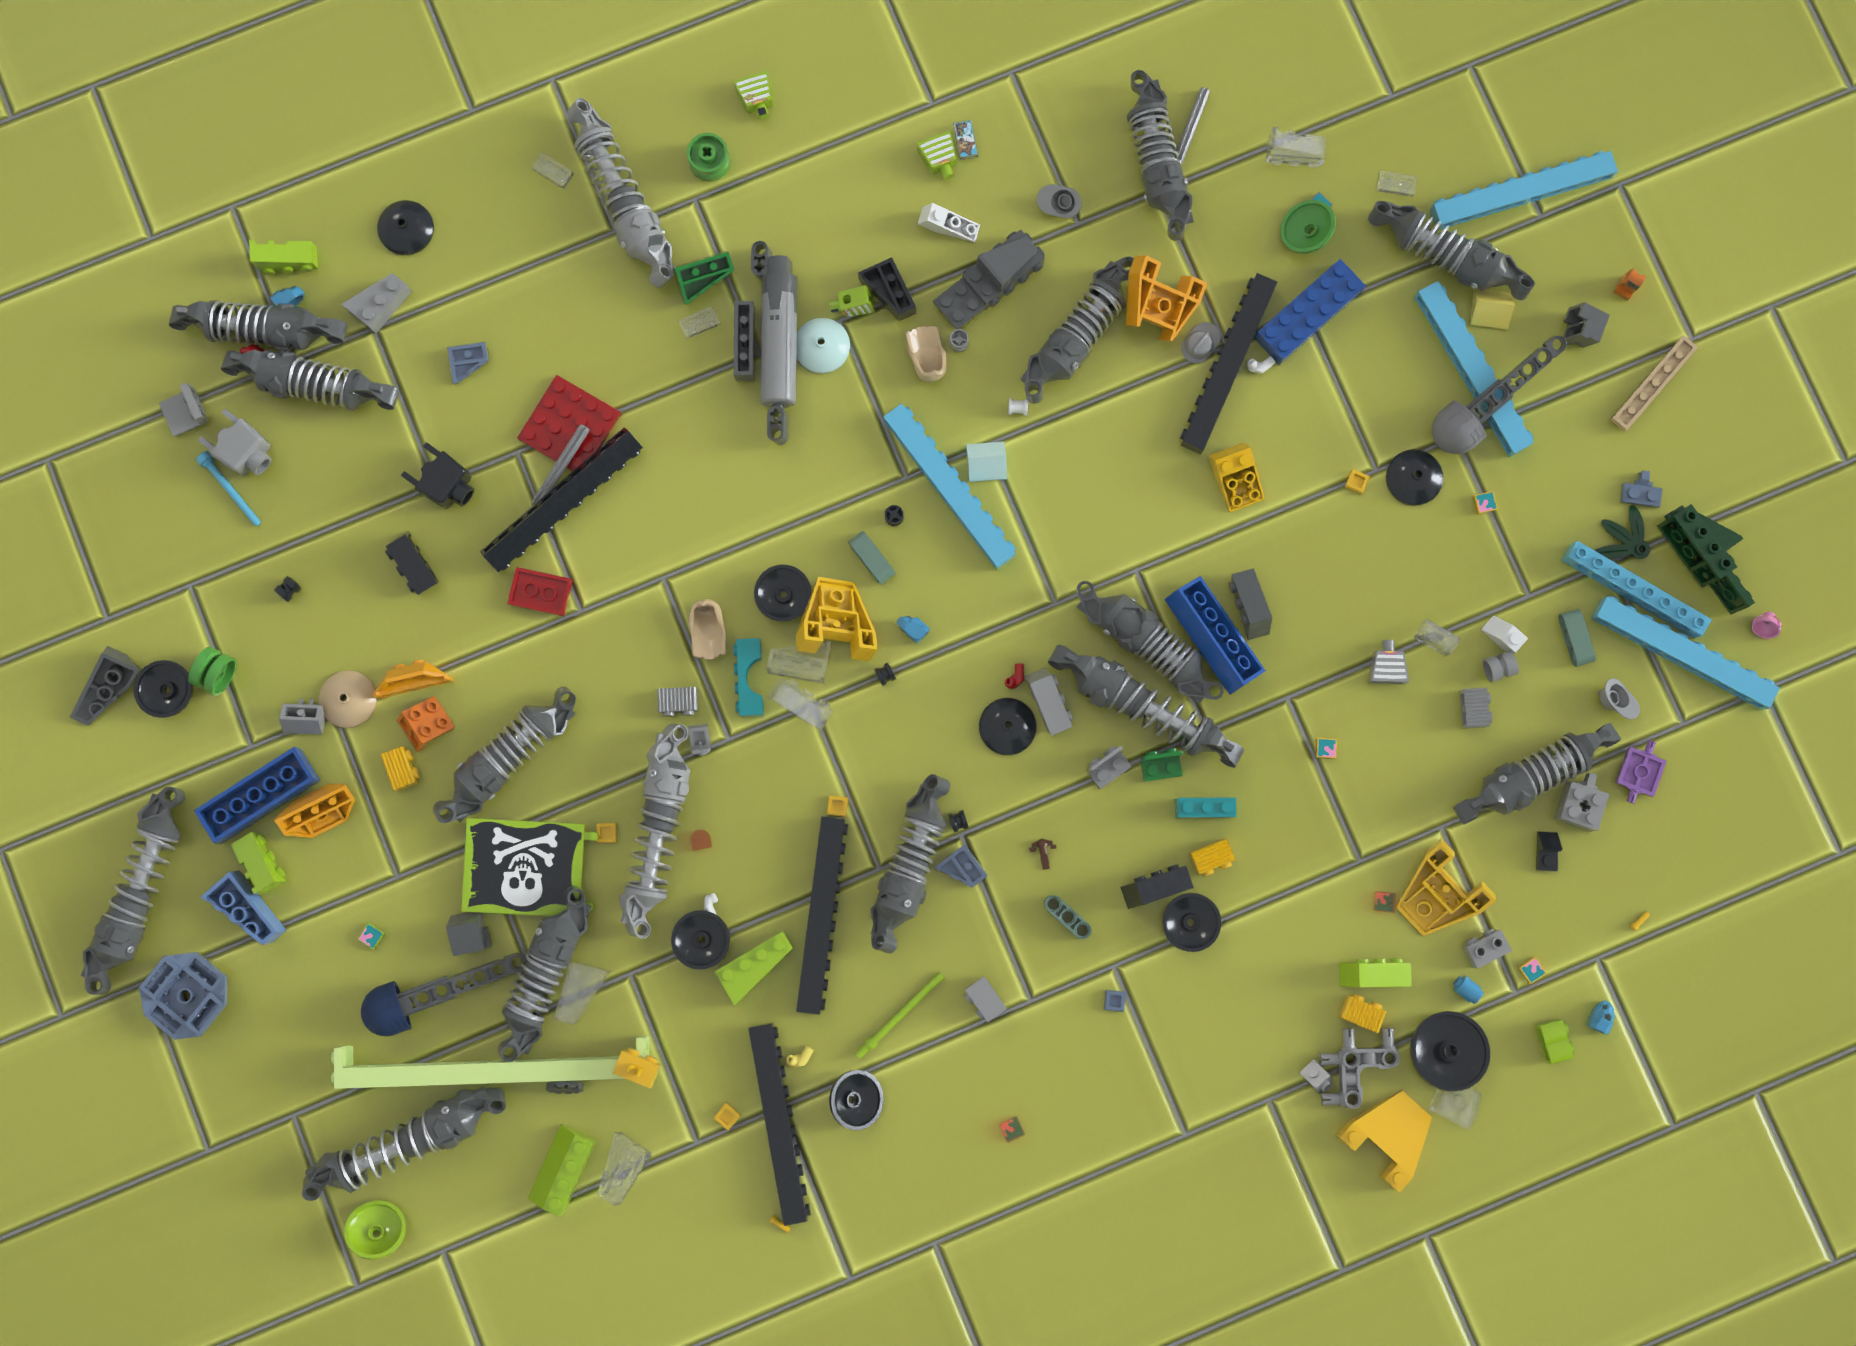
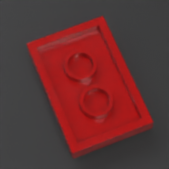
[507,567,573,617]

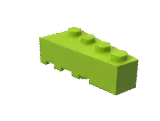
[715,931,794,1006]

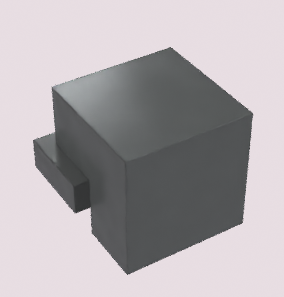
[1563,302,1610,348]
[446,912,492,956]

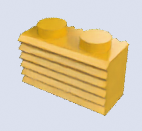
[381,746,420,791]
[1189,838,1235,877]
[1338,994,1387,1033]

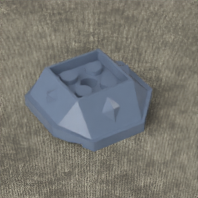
[139,952,227,1040]

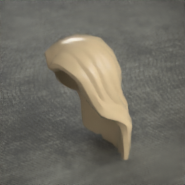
[905,326,947,383]
[688,599,726,660]

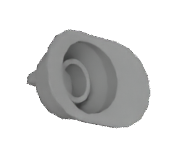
[1037,184,1081,218]
[1182,322,1221,363]
[1598,678,1640,719]

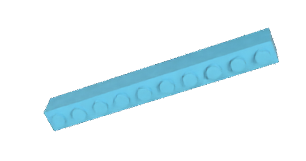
[1429,151,1618,230]
[1414,281,1534,457]
[883,403,1016,570]
[1591,596,1780,710]

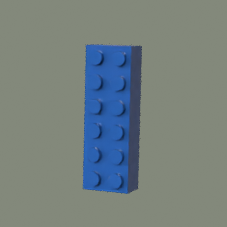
[1254,259,1366,365]
[1164,576,1266,695]
[194,747,321,844]

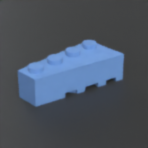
[201,871,287,945]

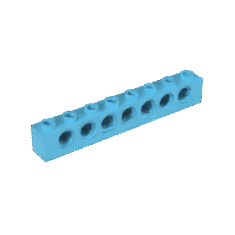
[1561,541,1712,639]

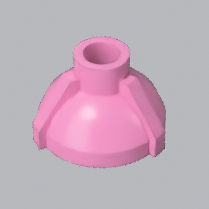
[1752,612,1782,640]

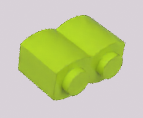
[1536,1019,1575,1064]

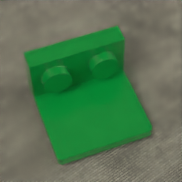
[1140,748,1183,782]

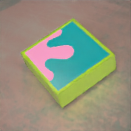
[357,923,386,950]

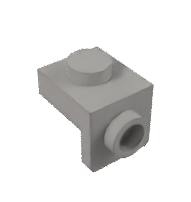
[688,724,711,756]
[1300,1059,1333,1094]

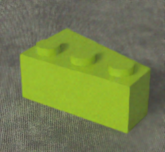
[249,240,318,275]
[231,832,286,894]
[1339,959,1412,987]

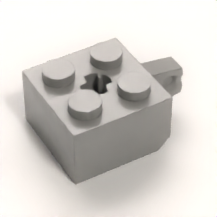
[1554,773,1609,832]

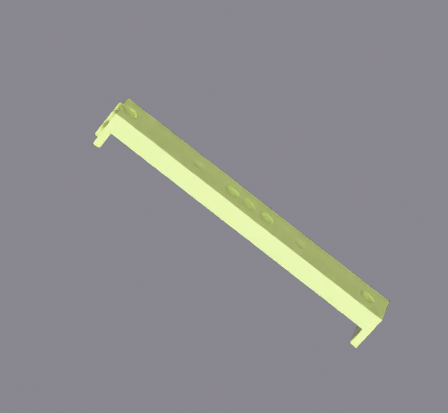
[331,1035,650,1089]

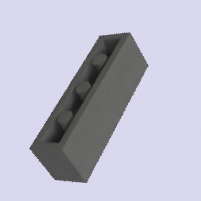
[734,301,755,381]

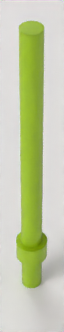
[855,972,945,1059]

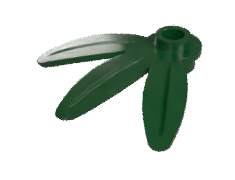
[1594,505,1650,559]

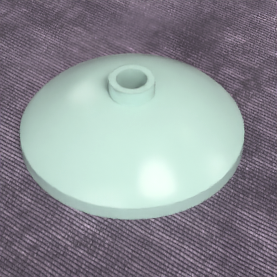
[797,318,850,374]

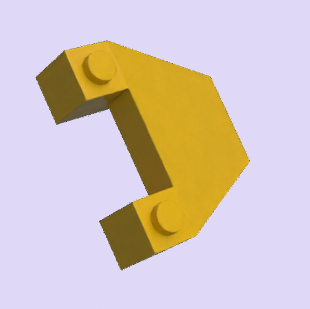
[796,577,877,661]
[1396,838,1496,936]
[1336,1090,1432,1193]

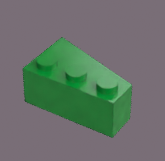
[673,251,734,305]

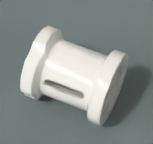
[1008,398,1028,416]

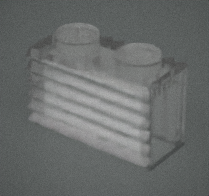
[1414,619,1461,657]

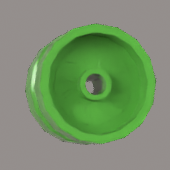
[687,133,730,182]
[188,646,237,696]

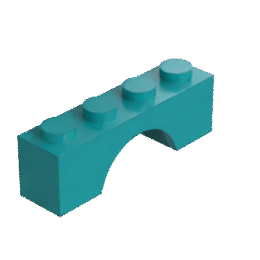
[733,638,764,718]

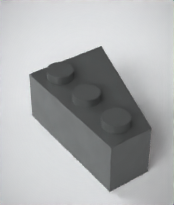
[1229,568,1272,640]

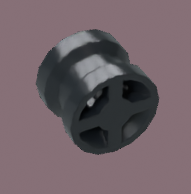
[885,505,904,526]
[874,662,896,686]
[948,810,969,833]

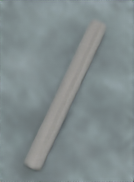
[1177,87,1210,166]
[532,425,589,504]

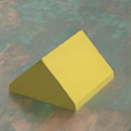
[1470,288,1515,330]

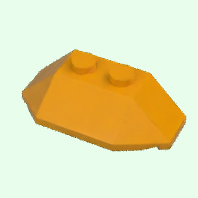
[373,660,454,699]
[274,784,355,838]

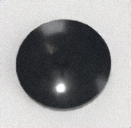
[1410,1011,1490,1092]

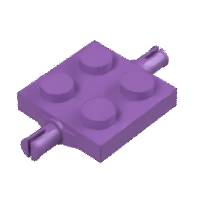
[1615,740,1667,804]

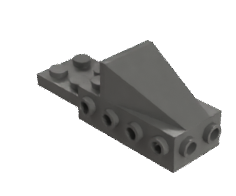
[933,229,1045,329]

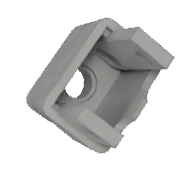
[198,409,272,476]

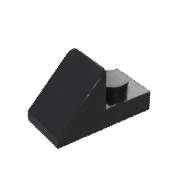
[1536,831,1563,871]

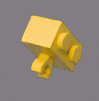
[613,1048,661,1088]

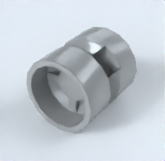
[1483,651,1519,682]

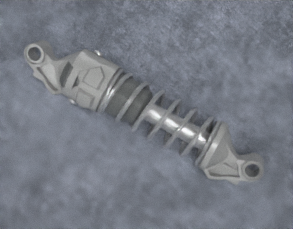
[567,98,674,288]
[619,724,691,939]

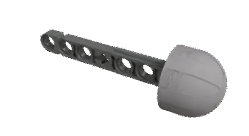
[1432,336,1567,454]

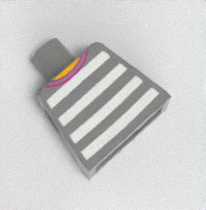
[1368,640,1409,684]

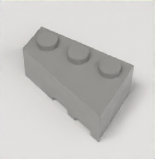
[341,273,412,333]
[1024,668,1073,736]

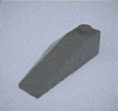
[70,646,140,725]

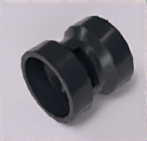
[274,575,302,602]

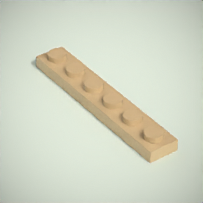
[1610,335,1698,432]

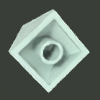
[966,442,1007,482]

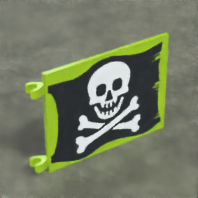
[461,818,598,916]

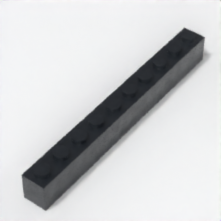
[1180,273,1277,454]
[480,427,643,572]
[796,816,848,1015]
[748,1023,811,1226]

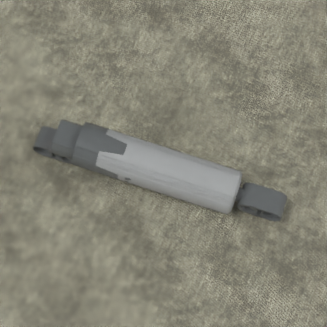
[751,241,798,445]

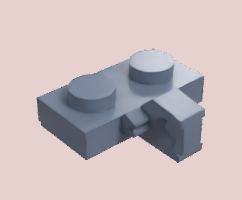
[1620,470,1662,508]

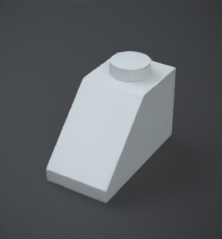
[1481,616,1528,653]

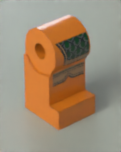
[1614,268,1646,300]

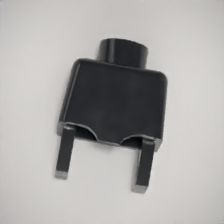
[401,442,475,509]

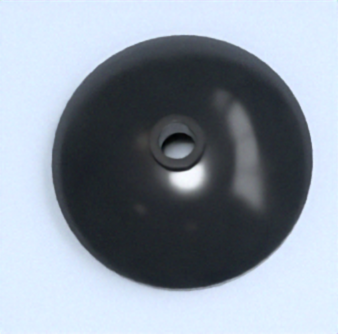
[377,200,434,255]
[1386,449,1443,506]
[754,564,812,622]
[134,660,193,718]
[979,698,1036,755]
[1162,893,1221,952]
[671,910,730,969]
[829,1070,884,1130]

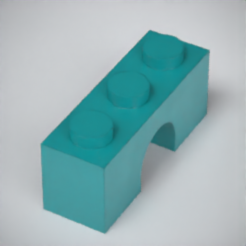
[1175,798,1237,818]

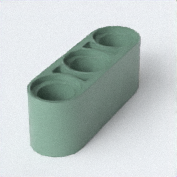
[848,531,896,585]
[1558,609,1596,667]
[1044,895,1092,939]

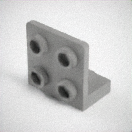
[159,383,209,437]
[1087,745,1132,789]

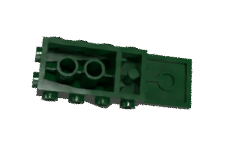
[1657,504,1755,615]

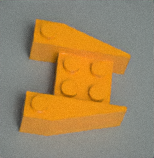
[1126,255,1207,341]

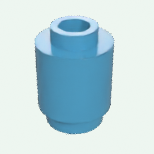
[1453,975,1484,1004]

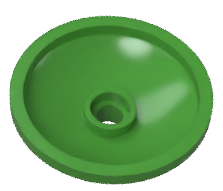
[1280,200,1336,254]

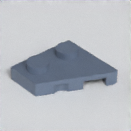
[447,342,489,384]
[935,845,988,887]

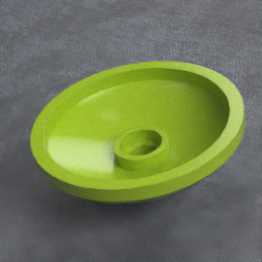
[344,1200,406,1260]

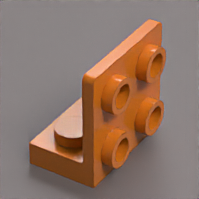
[397,696,454,752]

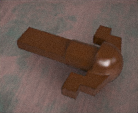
[1029,839,1057,870]

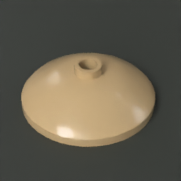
[319,671,377,728]

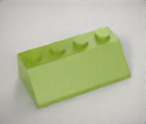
[528,1124,597,1217]

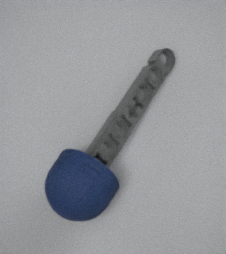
[361,953,526,1036]

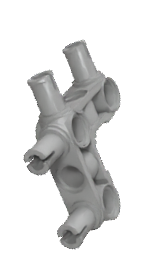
[1319,1028,1400,1109]

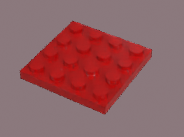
[517,375,622,472]

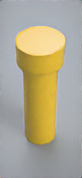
[1630,911,1650,931]
[769,1215,791,1233]

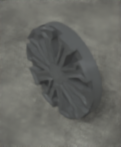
[546,1081,584,1094]

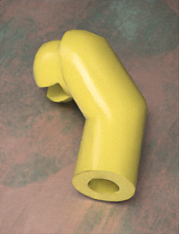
[786,1045,814,1068]

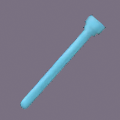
[196,451,261,526]

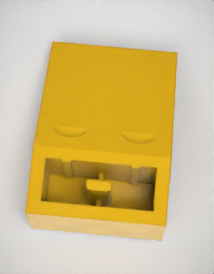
[1208,442,1265,512]

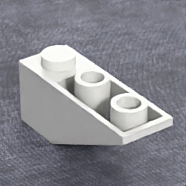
[918,203,980,243]

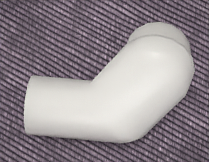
[1247,356,1275,374]
[704,893,718,915]

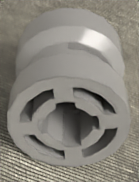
[950,329,969,352]

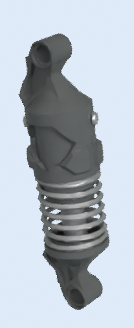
[1077,581,1224,704]

